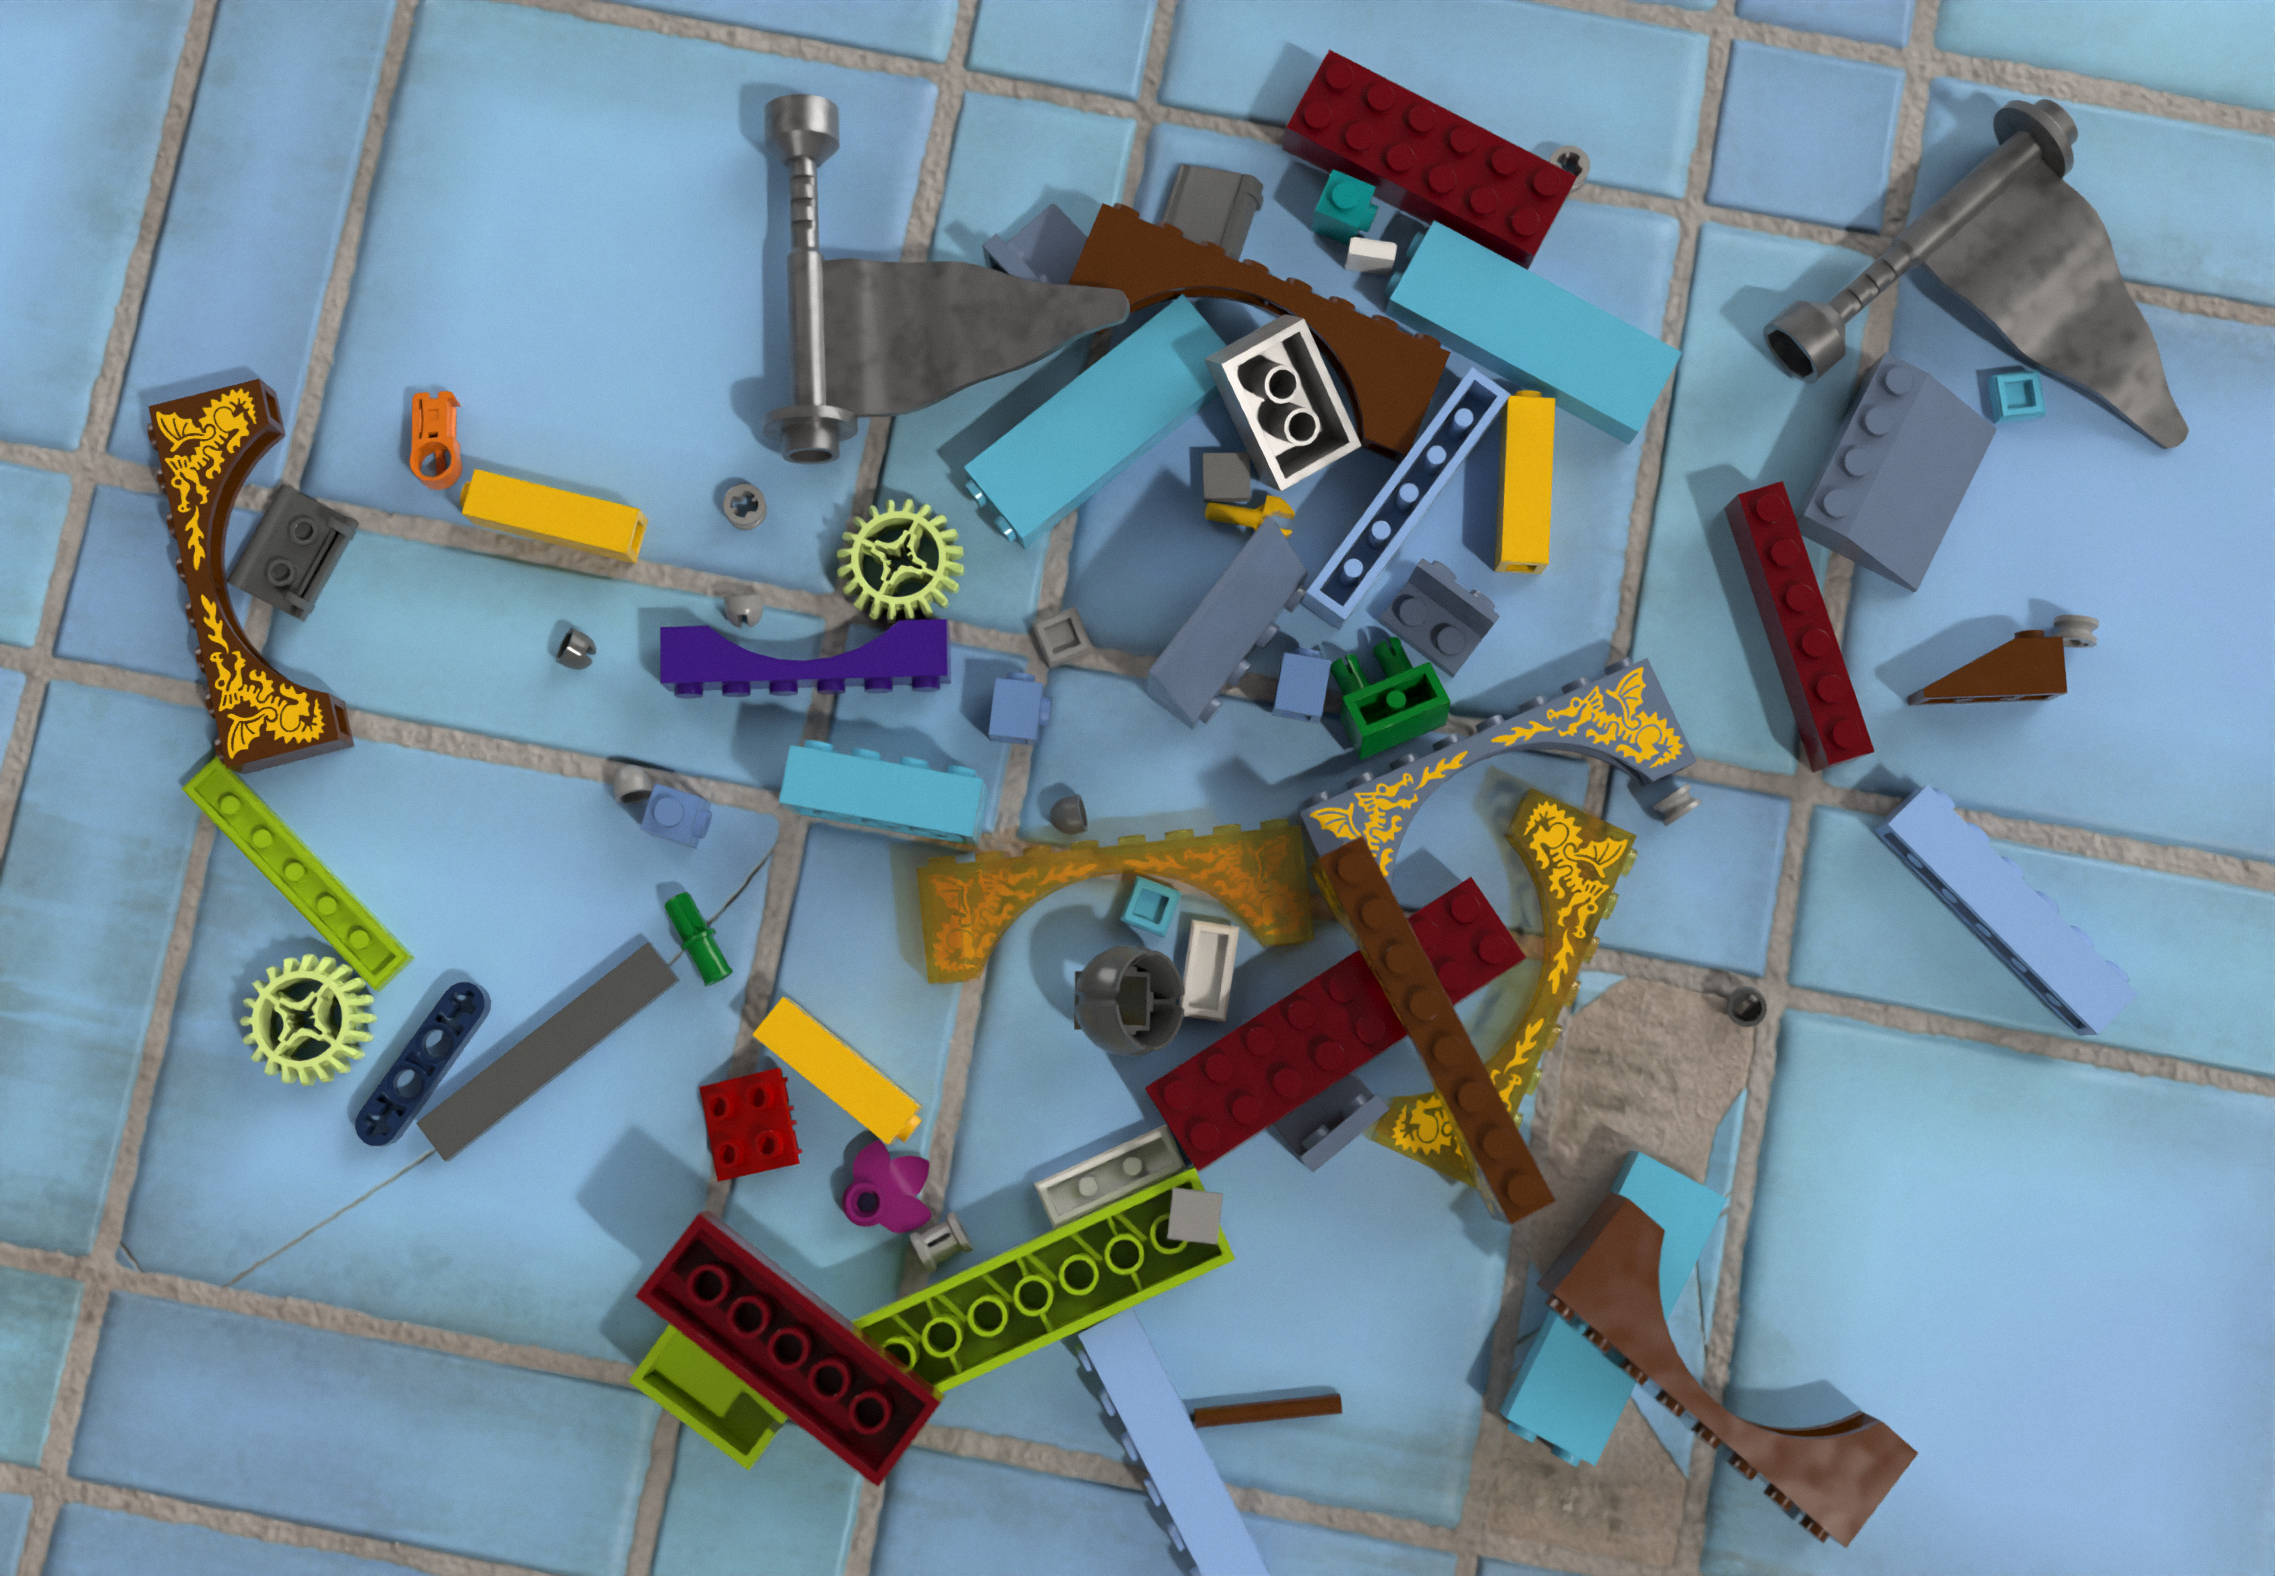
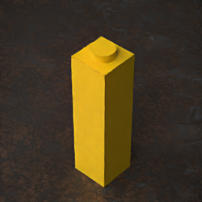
[1494,390,1555,574]
[460,469,648,564]
[752,997,923,1145]

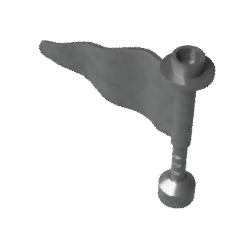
[762,94,1130,465]
[1763,99,2189,449]

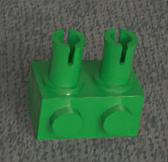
[1330,637,1451,760]

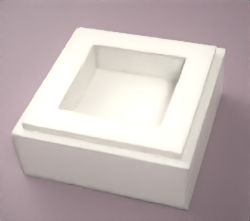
[1344,237,1397,276]

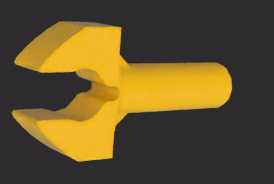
[1205,495,1295,539]

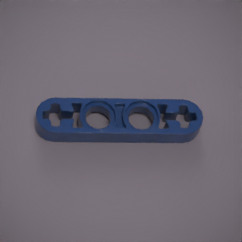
[355,982,491,1146]

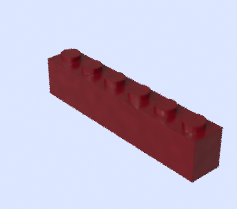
[1724,481,1875,773]

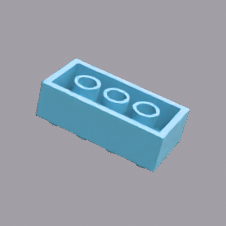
[779,740,989,847]

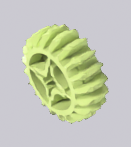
[837,499,965,626]
[239,954,377,1086]

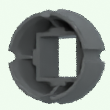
[1074,945,1185,1056]

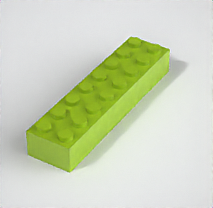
[851,1166,1236,1393]

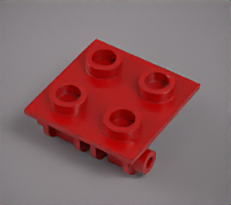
[699,1067,803,1182]

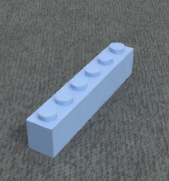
[1302,367,1511,631]
[1873,785,2138,1036]
[1074,1307,1271,1576]

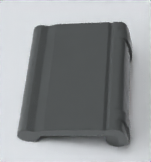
[1160,164,1264,261]
[227,484,359,622]

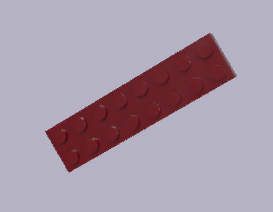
[1145,877,1527,1173]

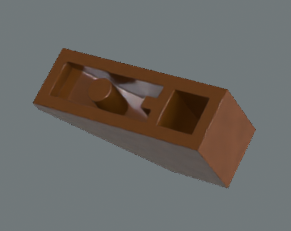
[1908,630,2067,706]

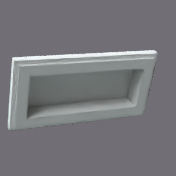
[1179,920,1239,1022]

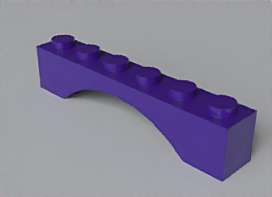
[660,619,951,699]

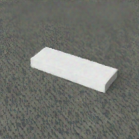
[1034,1124,1187,1229]

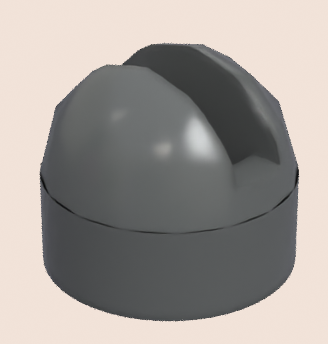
[556,628,596,670]
[1051,794,1088,834]
[1727,986,1767,1027]

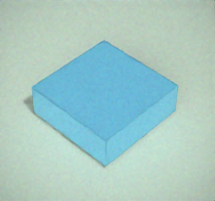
[1987,370,2046,424]
[1120,876,1182,938]

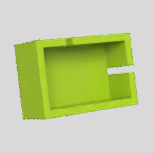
[628,1324,789,1471]

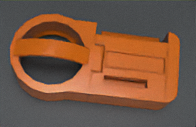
[409,391,463,490]

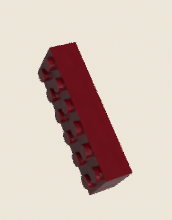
[1283,49,1577,270]
[635,1211,945,1488]

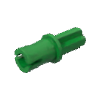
[665,892,733,987]

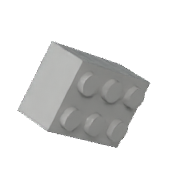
[1204,314,1362,491]

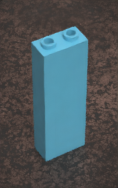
[1383,221,1682,445]
[964,294,1227,549]
[1499,1151,1728,1467]

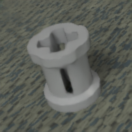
[910,1211,974,1273]

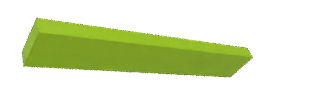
[181,756,415,991]

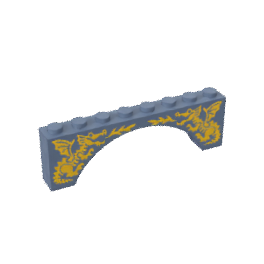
[1296,657,1697,890]

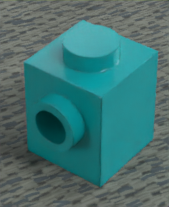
[1311,169,1379,246]

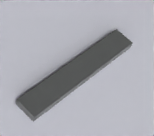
[416,942,680,1161]

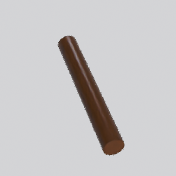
[1194,1394,1342,1428]

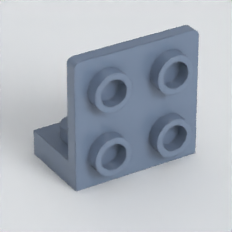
[982,203,1088,285]
[1378,558,1500,678]
[1273,1072,1390,1172]

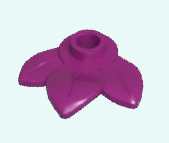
[842,1140,932,1233]

